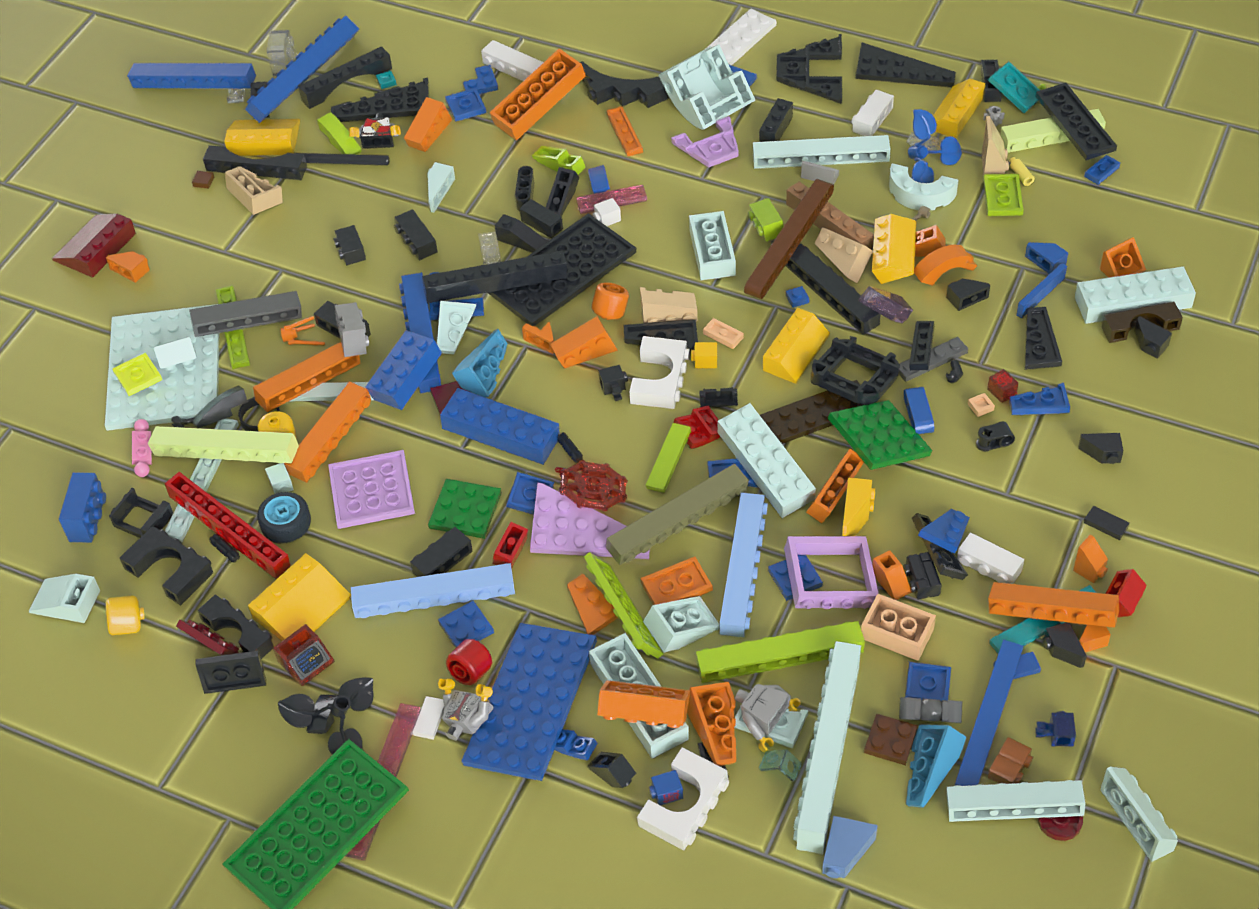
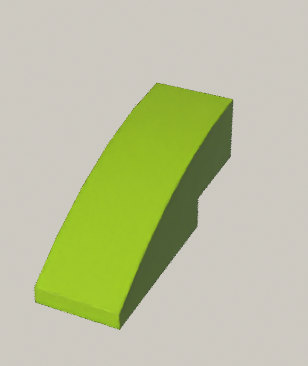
[317,112,362,154]
[532,146,586,175]

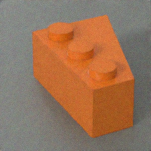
[404,97,452,152]
[550,316,618,369]

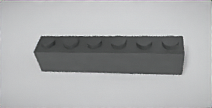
[189,291,302,337]

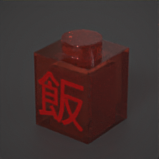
[987,369,1019,403]

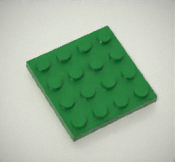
[828,400,933,470]

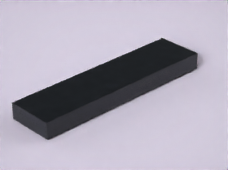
[909,321,935,371]

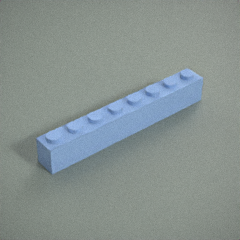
[720,493,768,637]
[351,563,515,618]

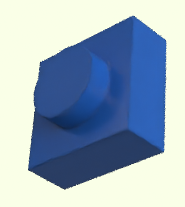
[786,286,809,308]

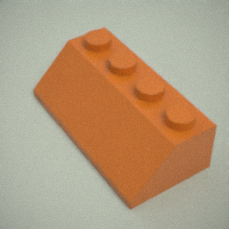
[597,680,691,728]

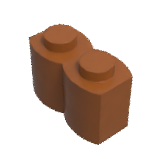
[988,737,1034,784]

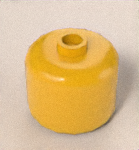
[257,411,297,439]
[105,596,145,636]

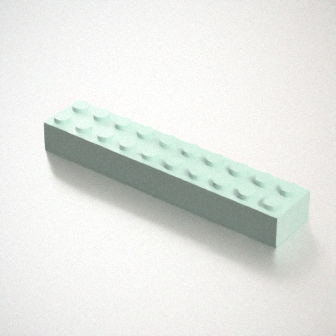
[793,641,861,854]

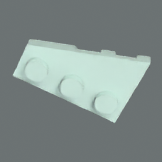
[437,301,476,354]

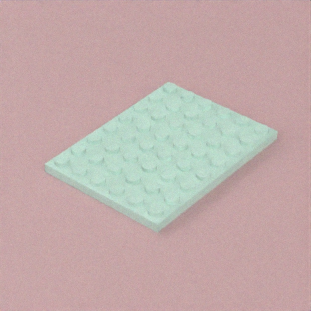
[105,304,219,430]

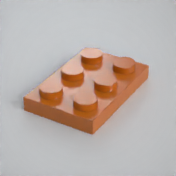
[641,556,713,605]

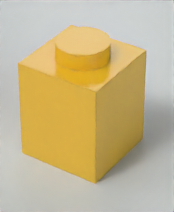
[691,342,717,368]

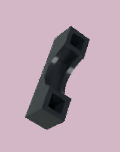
[198,594,274,659]

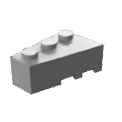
[335,302,369,357]

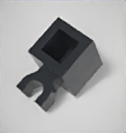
[598,364,628,401]

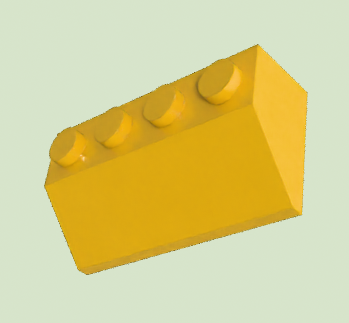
[933,79,985,139]
[872,214,916,284]
[763,308,830,384]

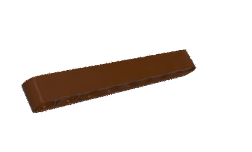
[744,179,834,300]

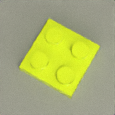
[112,353,162,396]

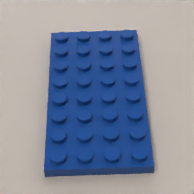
[462,623,597,781]

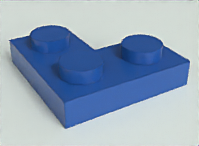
[463,65,498,94]

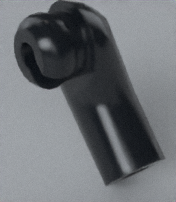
[946,360,963,383]

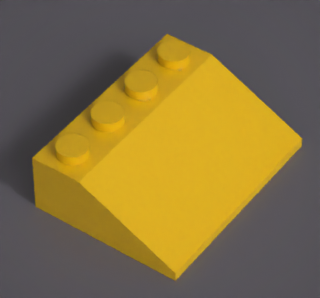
[224,119,300,156]
[248,553,351,650]

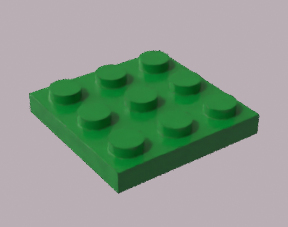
[428,479,502,539]

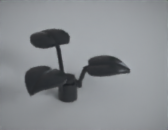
[278,677,374,755]

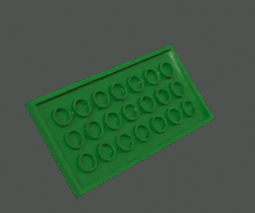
[222,739,409,909]

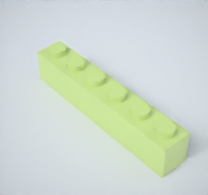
[1000,109,1106,153]

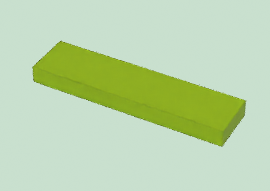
[646,423,691,493]

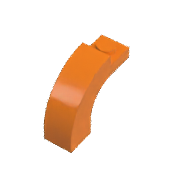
[914,245,977,286]

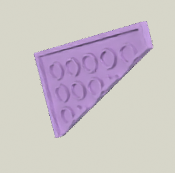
[530,483,650,559]

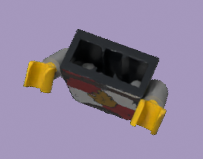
[349,114,401,149]

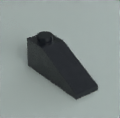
[546,167,580,216]
[495,214,548,253]

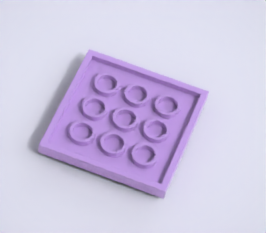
[328,450,415,529]

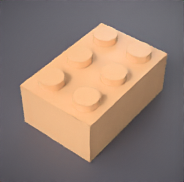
[861,594,936,661]

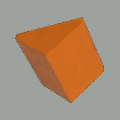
[1100,237,1146,278]

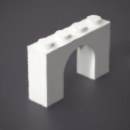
[629,336,690,409]
[637,747,729,851]

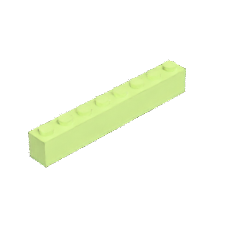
[148,426,299,463]

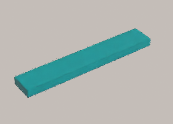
[989,585,1097,653]

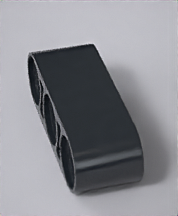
[515,166,535,212]

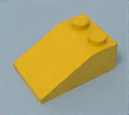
[842,478,875,536]

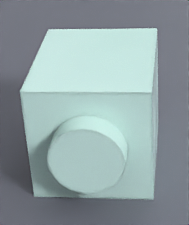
[265,463,294,494]

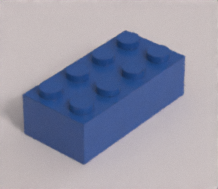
[365,330,442,410]

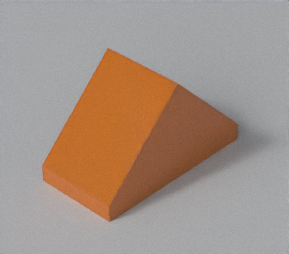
[1079,625,1111,652]

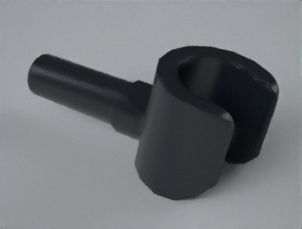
[171,416,194,428]

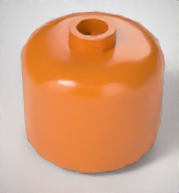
[592,282,629,320]

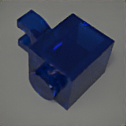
[1035,711,1076,746]

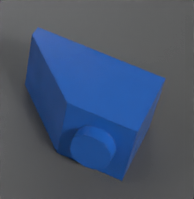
[1025,242,1068,274]

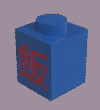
[649,770,683,806]

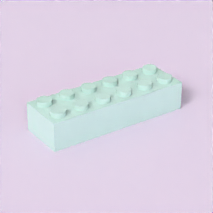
[1075,266,1196,324]
[718,403,816,518]
[589,633,689,759]

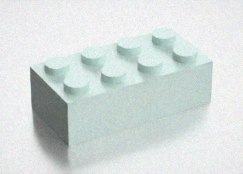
[689,211,736,280]

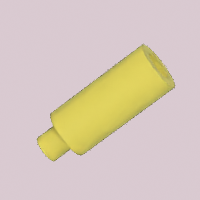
[1009,157,1035,186]

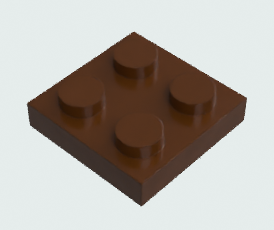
[864,713,918,766]

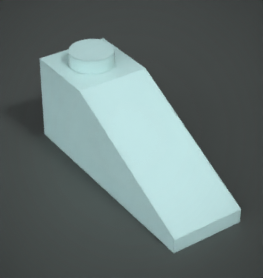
[427,162,455,213]

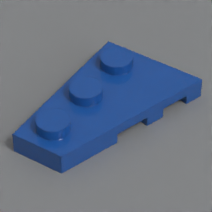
[1009,383,1070,415]
[918,509,970,554]

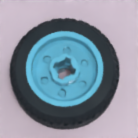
[257,492,311,543]

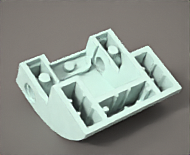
[658,45,755,130]

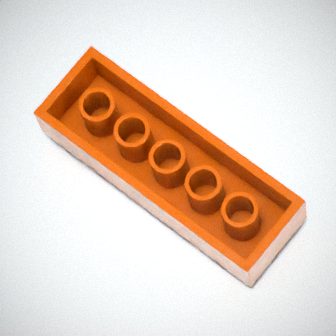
[489,48,586,141]

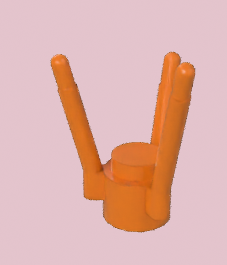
[281,316,325,345]

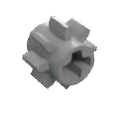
[983,106,1005,127]

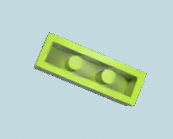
[748,198,784,242]

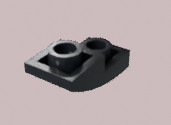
[306,695,338,734]

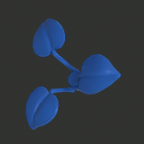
[908,109,962,184]

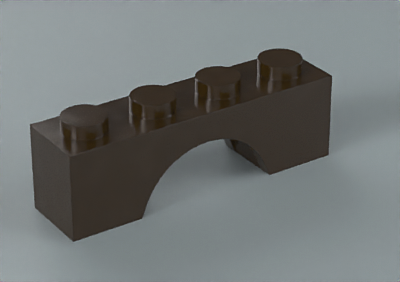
[1102,301,1183,343]

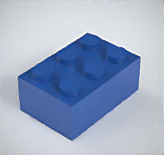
[59,472,106,543]

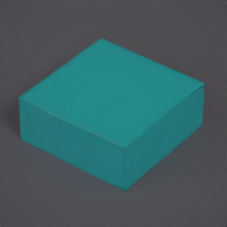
[376,71,397,90]

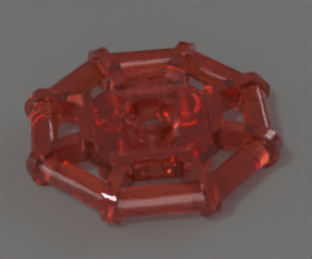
[559,460,628,512]

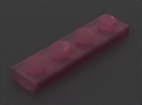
[576,185,647,214]

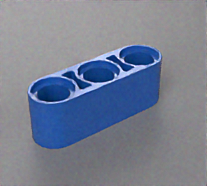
[903,387,934,434]

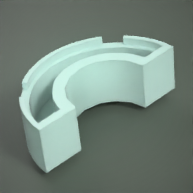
[889,163,958,210]

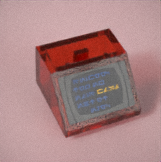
[273,624,335,686]

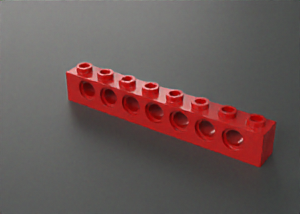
[165,472,291,579]

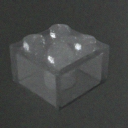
[267,30,297,77]

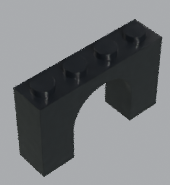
[120,526,214,606]

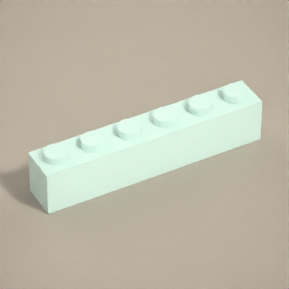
[947,780,1085,822]

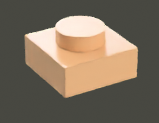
[968,393,995,417]

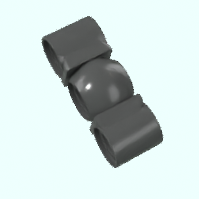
[899,697,963,723]

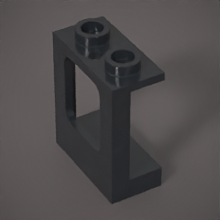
[109,488,173,538]

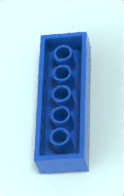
[440,388,560,465]

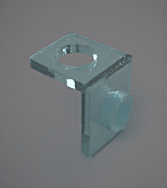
[759,749,801,781]

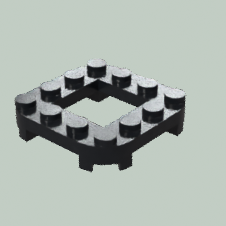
[811,336,900,406]

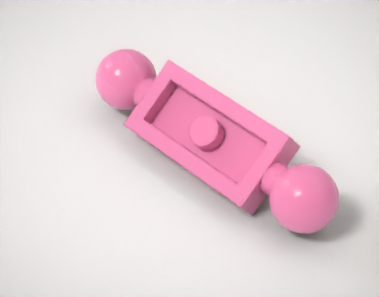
[132,419,152,477]

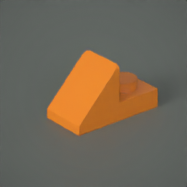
[522,322,554,354]

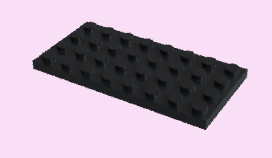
[488,213,637,326]

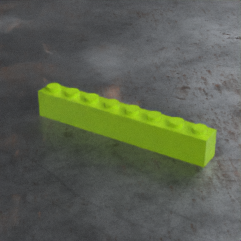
[696,621,865,683]

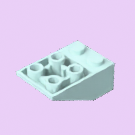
[29,574,100,623]

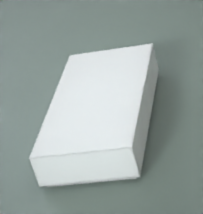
[413,696,444,740]

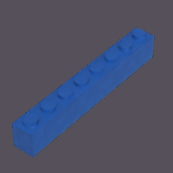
[127,63,256,89]
[399,272,441,393]

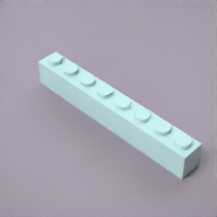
[753,135,891,169]

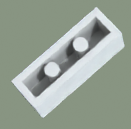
[851,90,894,136]
[957,532,1024,584]

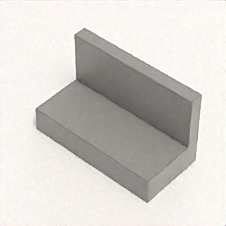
[801,161,839,184]

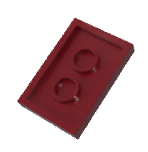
[176,619,241,656]

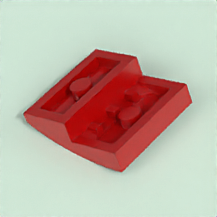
[673,406,720,449]

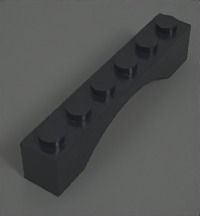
[298,46,392,109]
[203,145,307,180]

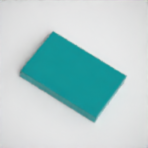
[988,62,1040,114]

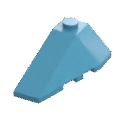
[452,329,508,398]
[906,725,966,807]

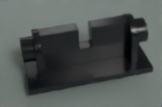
[699,387,738,407]

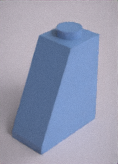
[822,816,878,878]

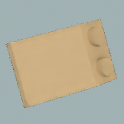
[981,116,1009,177]

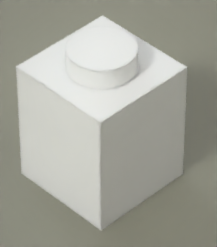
[593,198,621,226]

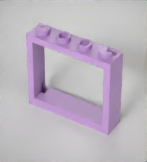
[784,536,879,609]

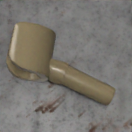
[912,206,931,221]

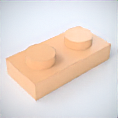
[703,318,744,349]

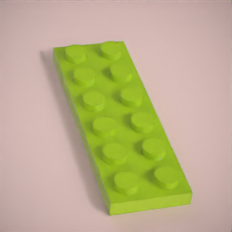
[584,552,664,659]

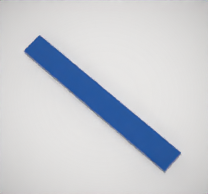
[955,640,1024,786]

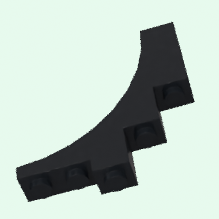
[580,61,670,108]

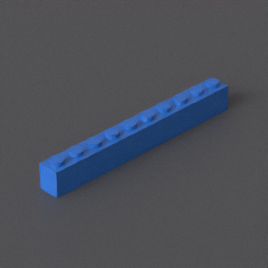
[245,16,359,123]

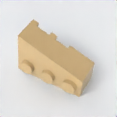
[225,166,282,215]
[815,227,873,283]
[640,287,698,323]

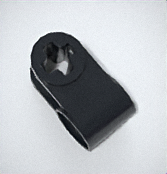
[976,421,1015,452]

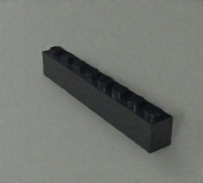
[771,239,881,335]
[422,251,567,304]

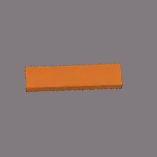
[607,106,643,157]

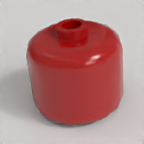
[446,639,492,685]

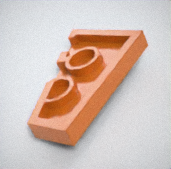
[567,574,618,635]

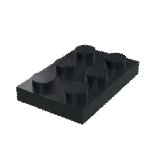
[195,651,267,694]

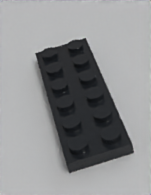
[1035,83,1117,160]

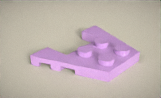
[671,116,739,167]

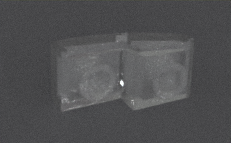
[227,89,246,103]
[906,132,942,154]
[478,232,501,264]

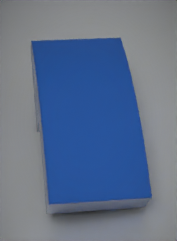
[588,165,610,194]
[554,729,598,760]

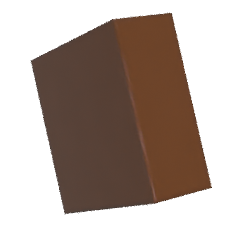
[192,171,214,189]

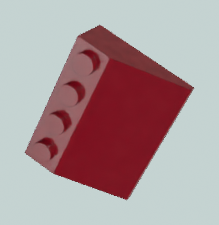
[52,213,136,278]

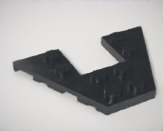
[776,34,842,103]

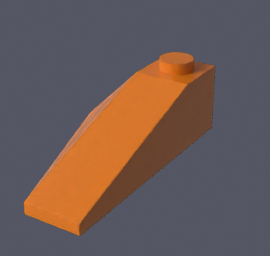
[687,682,736,766]

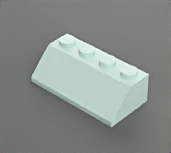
[1100,767,1178,862]

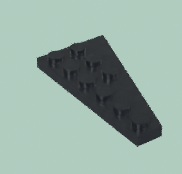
[856,42,956,88]
[331,77,429,122]

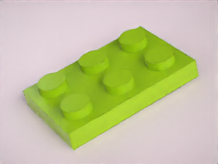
[983,174,1024,216]

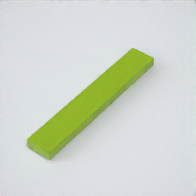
[216,286,250,370]

